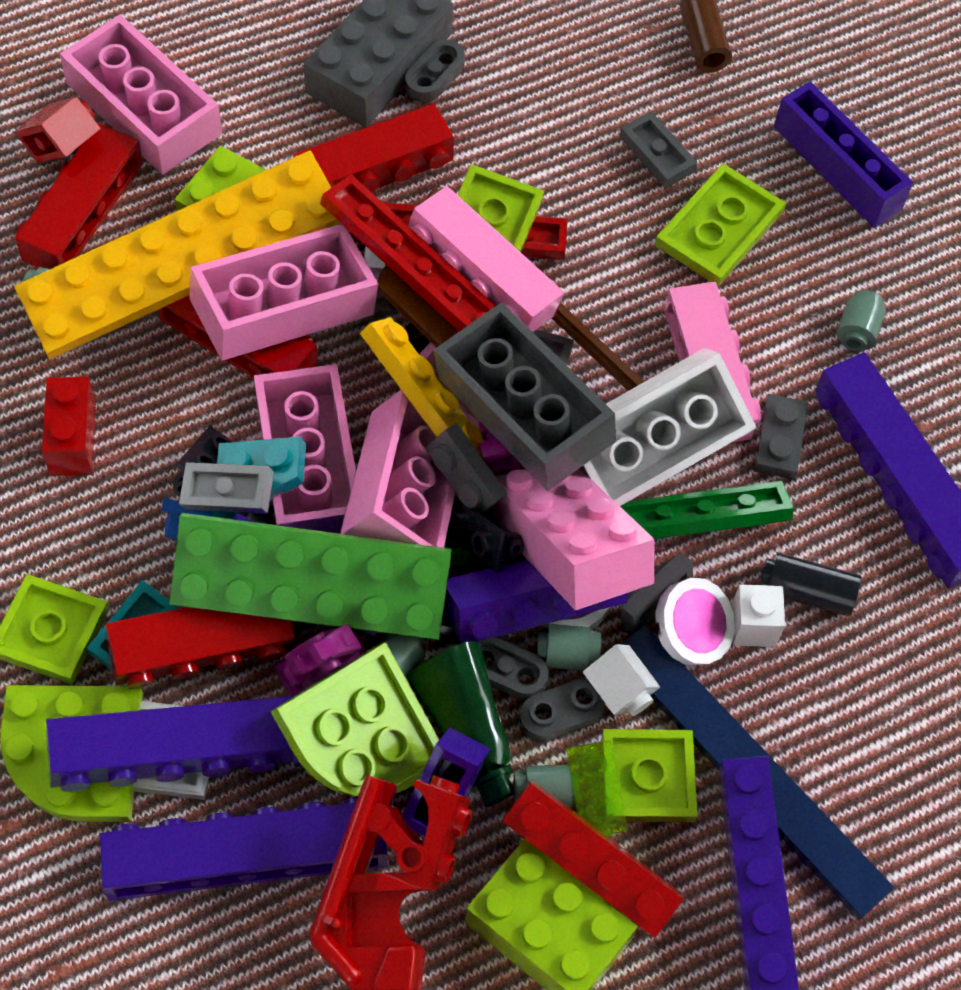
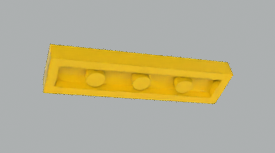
[359,317,484,454]

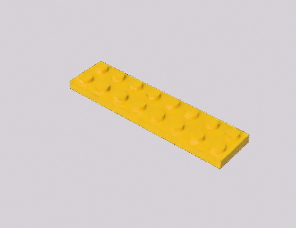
[14,150,341,360]

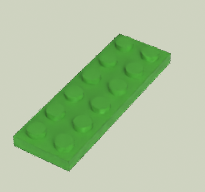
[170,513,451,640]

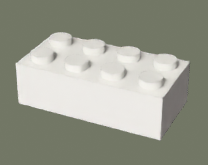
[579,348,757,506]

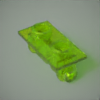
[566,740,628,838]

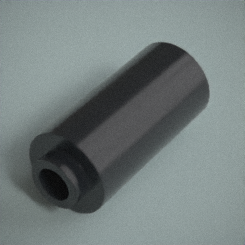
[759,552,861,617]

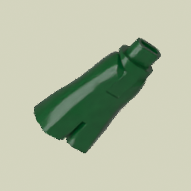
[406,641,515,807]

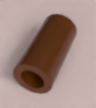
[680,0,732,73]

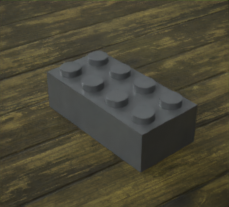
[303,0,454,128]
[433,302,616,491]

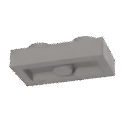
[179,462,274,514]

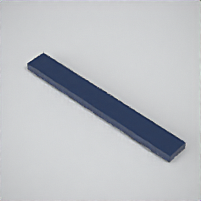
[620,625,895,921]

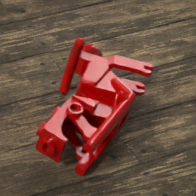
[309,774,472,990]

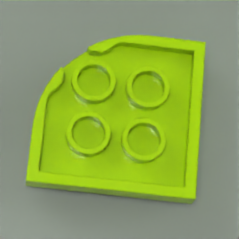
[270,642,439,797]
[0,685,144,822]

